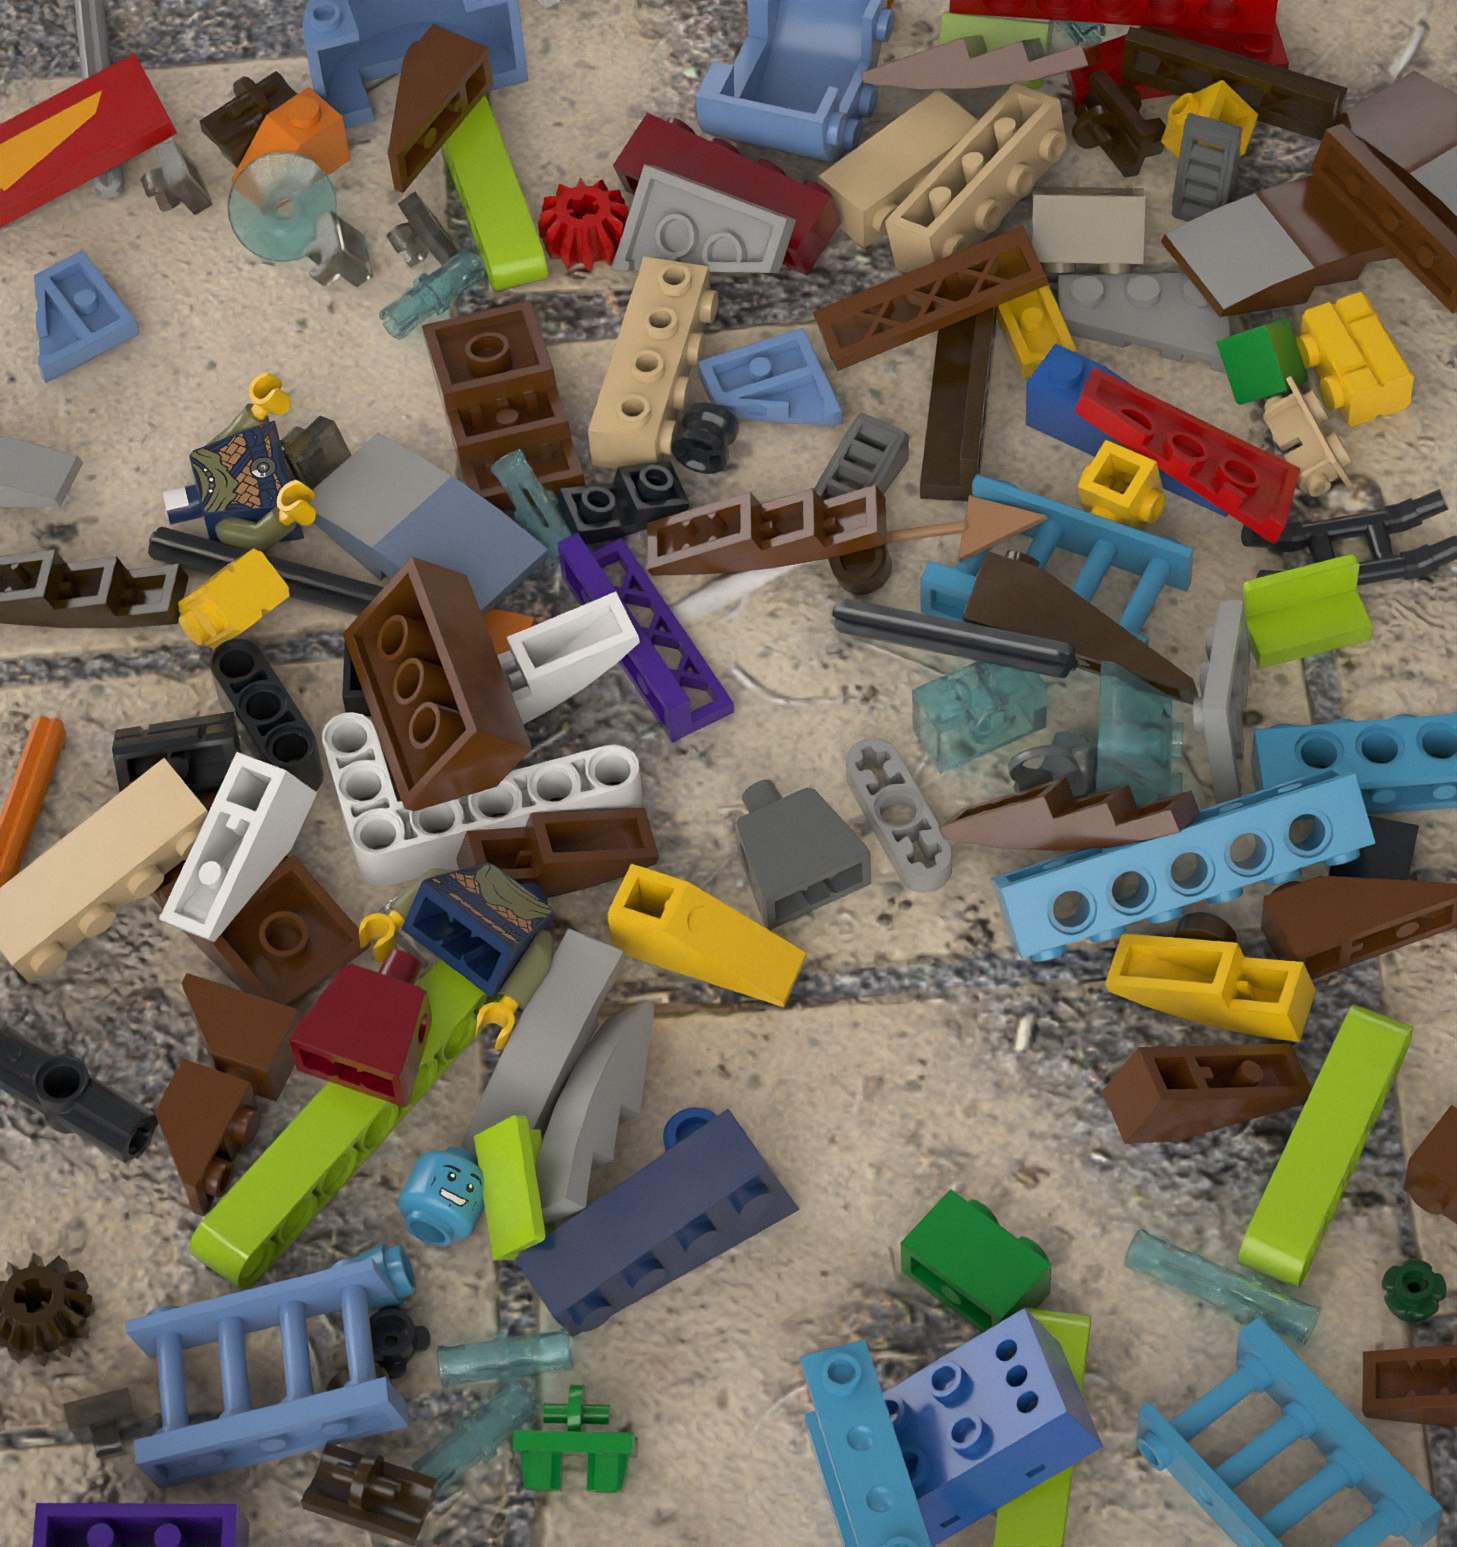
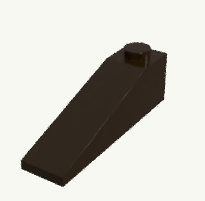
[962,550,1198,705]

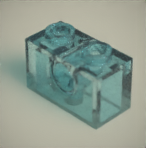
[912,661,1047,774]

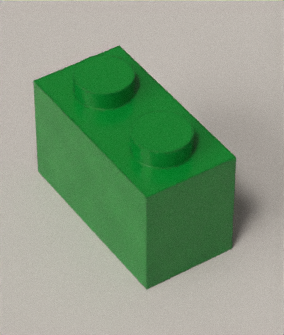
[900,1189,1052,1333]

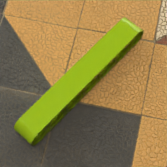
[189,959,502,1290]

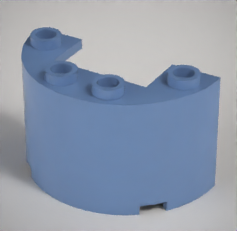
[303,0,528,129]
[695,0,895,163]

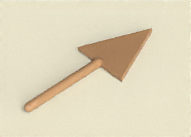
[887,495,1048,563]

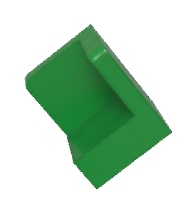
[1216,317,1308,405]

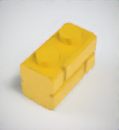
[1296,292,1414,428]
[178,548,290,649]

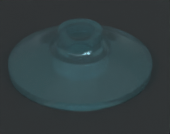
[228,152,337,262]

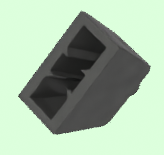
[735,780,871,930]

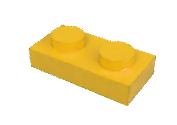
[997,285,1077,379]

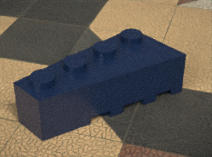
[515,1109,800,1338]

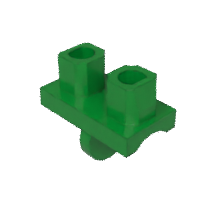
[512,1385,638,1493]

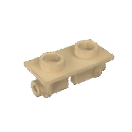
[1263,376,1354,497]

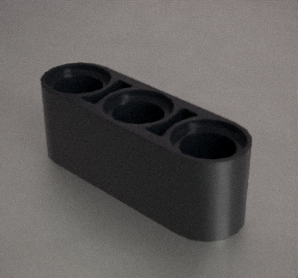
[209,639,324,792]

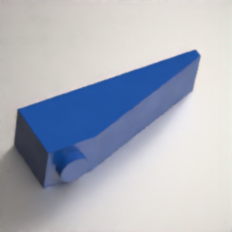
[1026,344,1228,517]

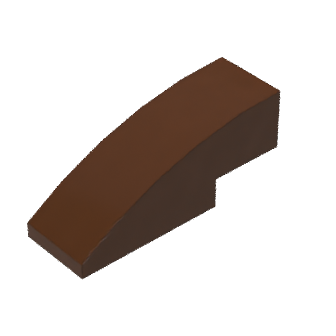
[456,808,659,898]

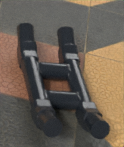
[1241,489,1457,586]

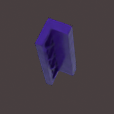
[557,533,734,743]

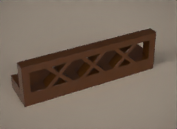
[1310,123,1457,314]
[813,226,1049,371]

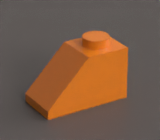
[231,87,350,217]

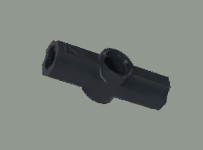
[0,1026,158,1164]

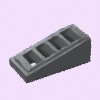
[1172,113,1242,222]
[814,413,909,500]

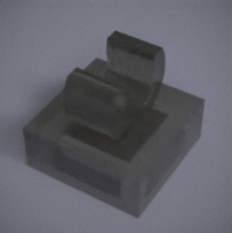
[140,138,213,215]
[386,191,461,267]
[304,210,374,287]
[280,416,352,490]
[63,1387,140,1461]

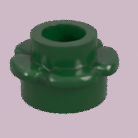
[1381,1259,1447,1322]

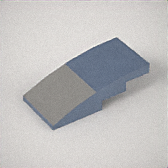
[308,433,548,617]

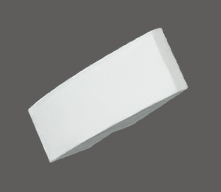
[497,592,640,724]

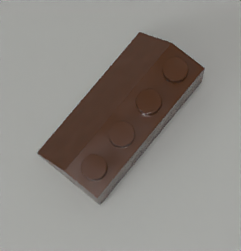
[343,556,532,812]

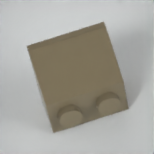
[1032,187,1146,274]

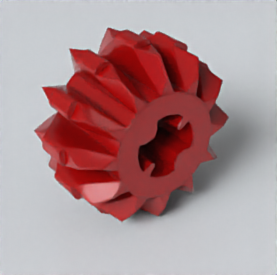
[538,177,629,272]

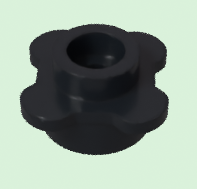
[369,1306,431,1379]

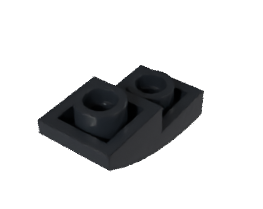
[555,461,690,545]

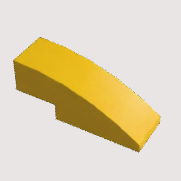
[1105,933,1316,1042]

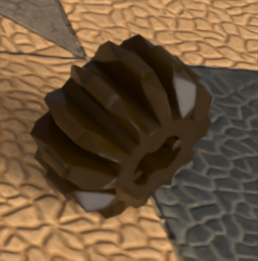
[0,1252,95,1367]

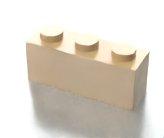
[818,89,979,248]

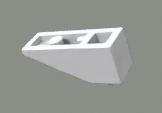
[159,752,317,942]

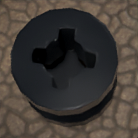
[672,402,739,474]

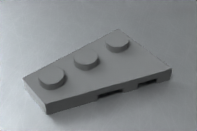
[611,164,796,273]
[1058,273,1230,373]
[1193,600,1251,805]

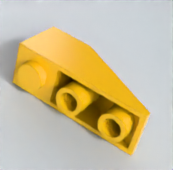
[607,864,807,1007]

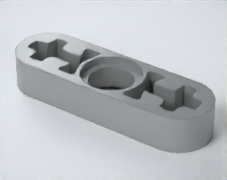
[846,738,952,893]

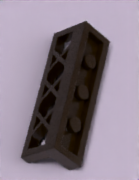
[1121,24,1348,141]
[920,306,997,502]

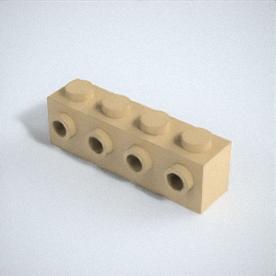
[885,83,1068,273]
[588,256,718,469]
[0,758,208,983]

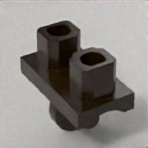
[1071,70,1166,178]
[199,71,298,168]
[301,1443,439,1546]

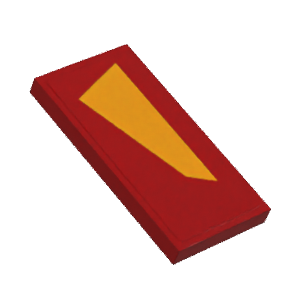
[0,53,178,228]

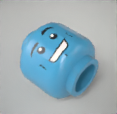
[397,1147,485,1246]

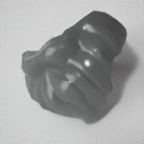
[1008,731,1101,799]

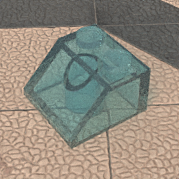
[1096,661,1183,806]

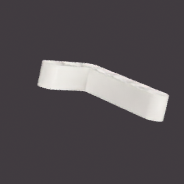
[322,712,643,886]

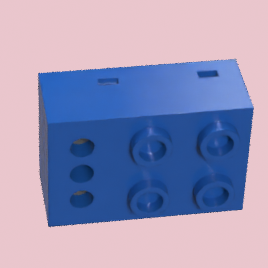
[883,1308,1103,1547]

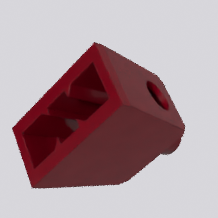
[289,949,432,1108]

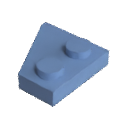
[34,250,139,383]
[697,328,842,426]

